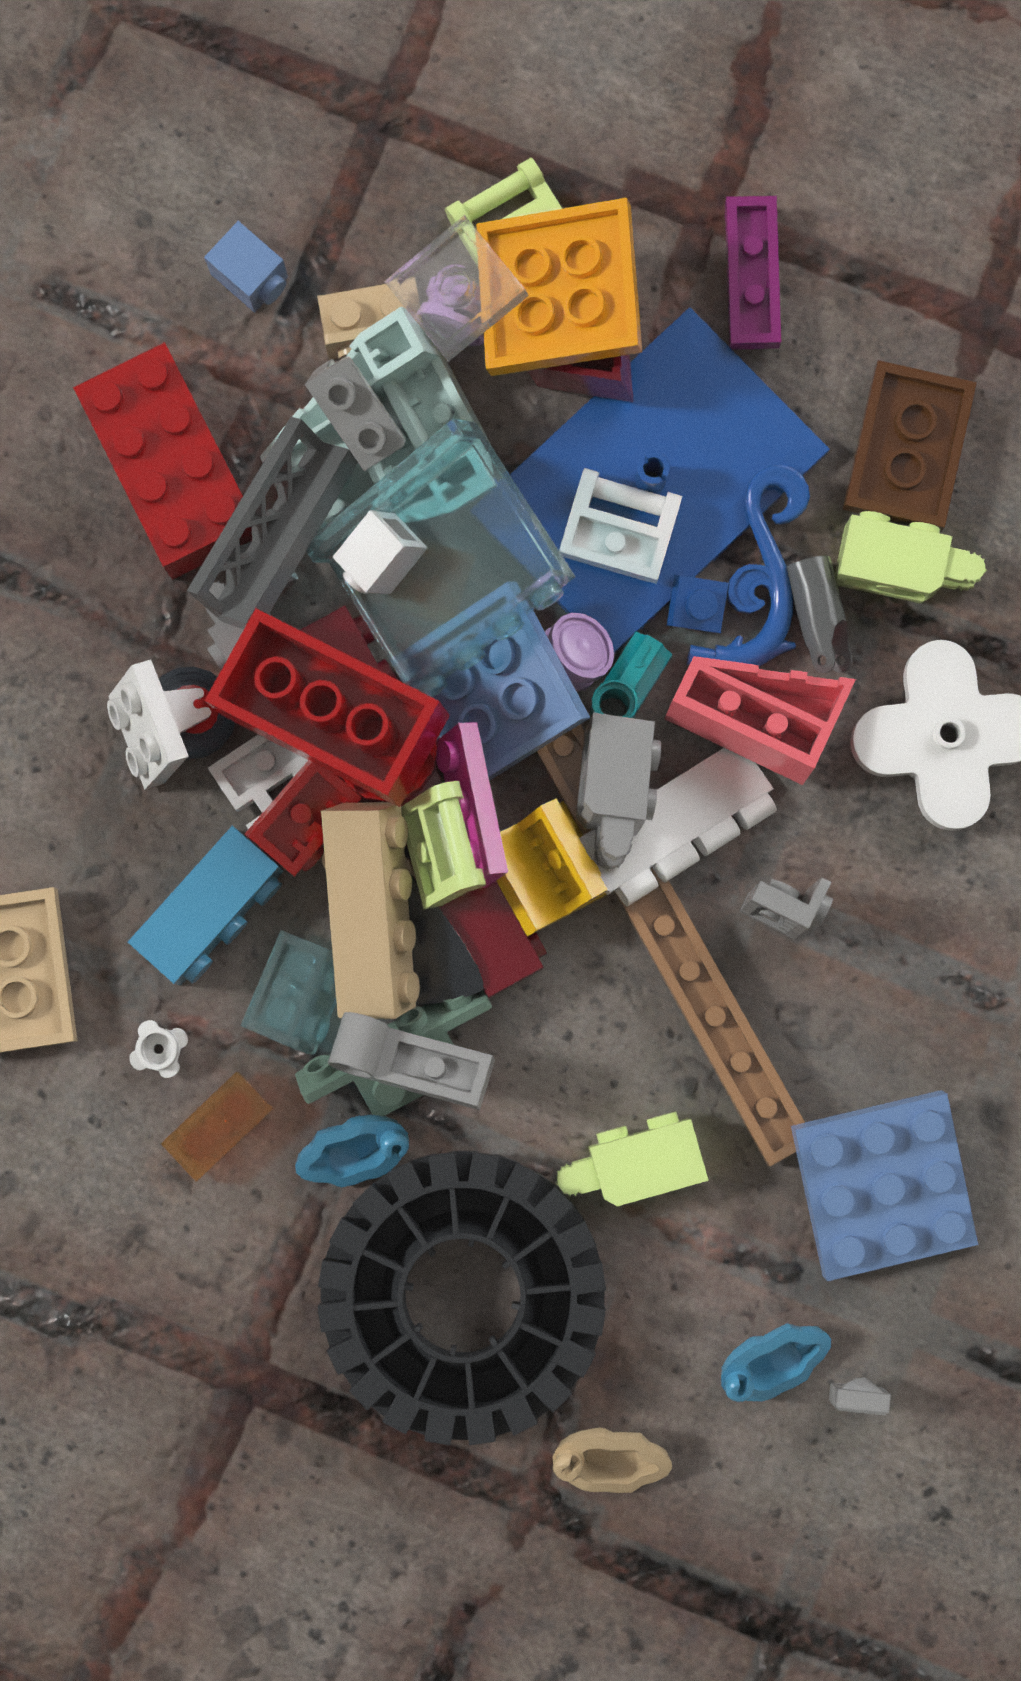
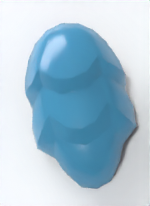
[295,1115,409,1188]
[721,1323,831,1402]

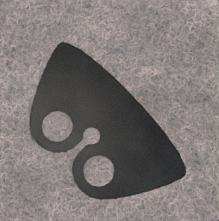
[406,868,484,1005]

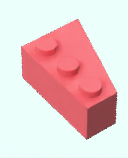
[664,656,856,785]

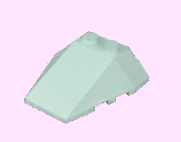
[260,306,499,545]

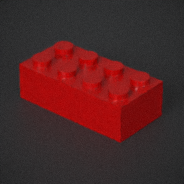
[73,342,252,580]
[204,608,450,808]

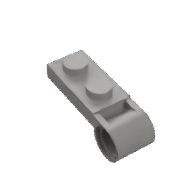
[328,1012,495,1110]

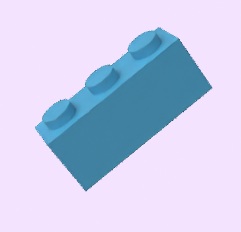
[128,825,283,986]

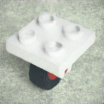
[107,660,235,790]

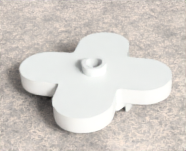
[850,640,1021,831]

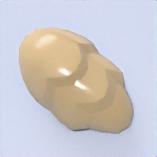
[553,1427,672,1493]

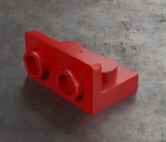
[245,760,362,876]

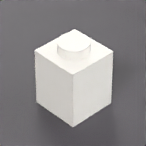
[333,510,428,594]

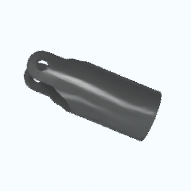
[786,555,853,673]

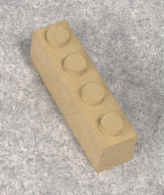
[321,802,420,1019]

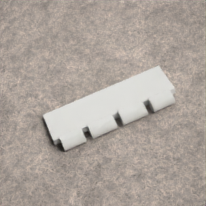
[579,748,777,906]

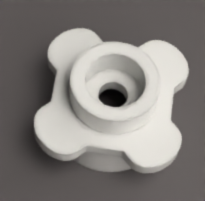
[130,1020,188,1078]

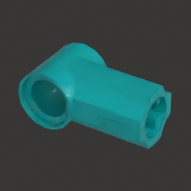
[590,632,673,718]

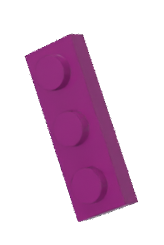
[725,196,781,349]

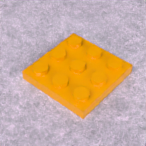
[476,198,642,376]

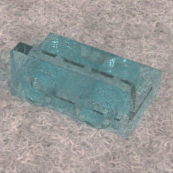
[240,930,336,1055]

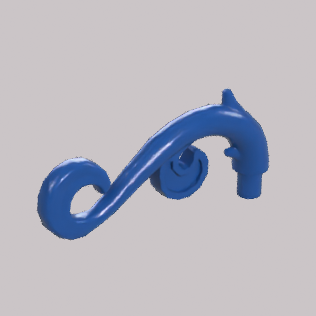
[686,465,810,667]

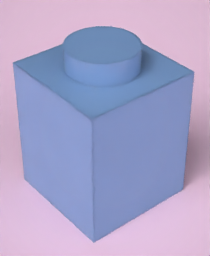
[204,221,288,313]

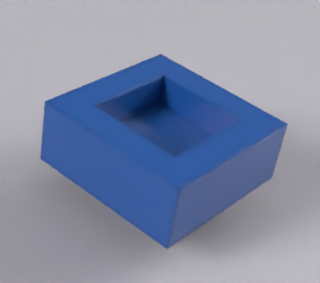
[667,575,729,633]

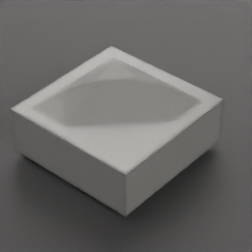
[829,1378,891,1416]

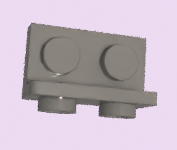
[305,356,406,471]
[739,877,833,939]

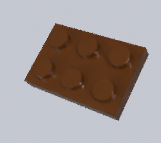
[843,360,977,532]

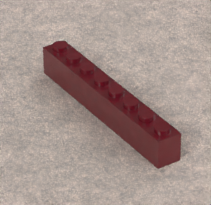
[300,606,547,999]

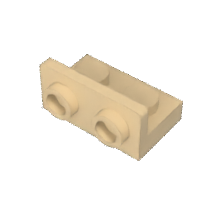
[317,279,426,360]

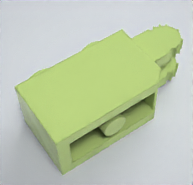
[835,511,987,603]
[555,1111,709,1206]

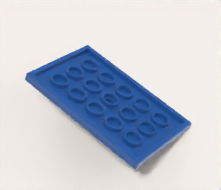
[471,307,830,655]

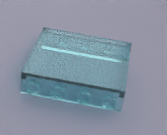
[306,419,575,697]

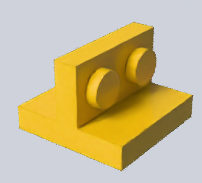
[496,798,608,937]

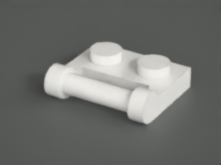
[559,468,682,584]

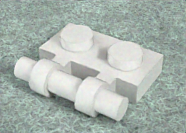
[208,734,308,829]

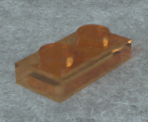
[161,1071,274,1182]

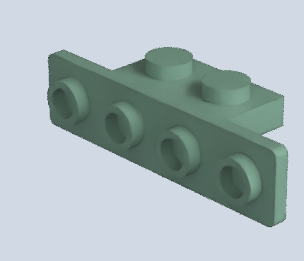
[295,989,492,1116]

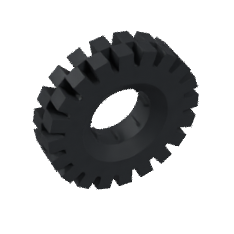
[317,1151,606,1446]

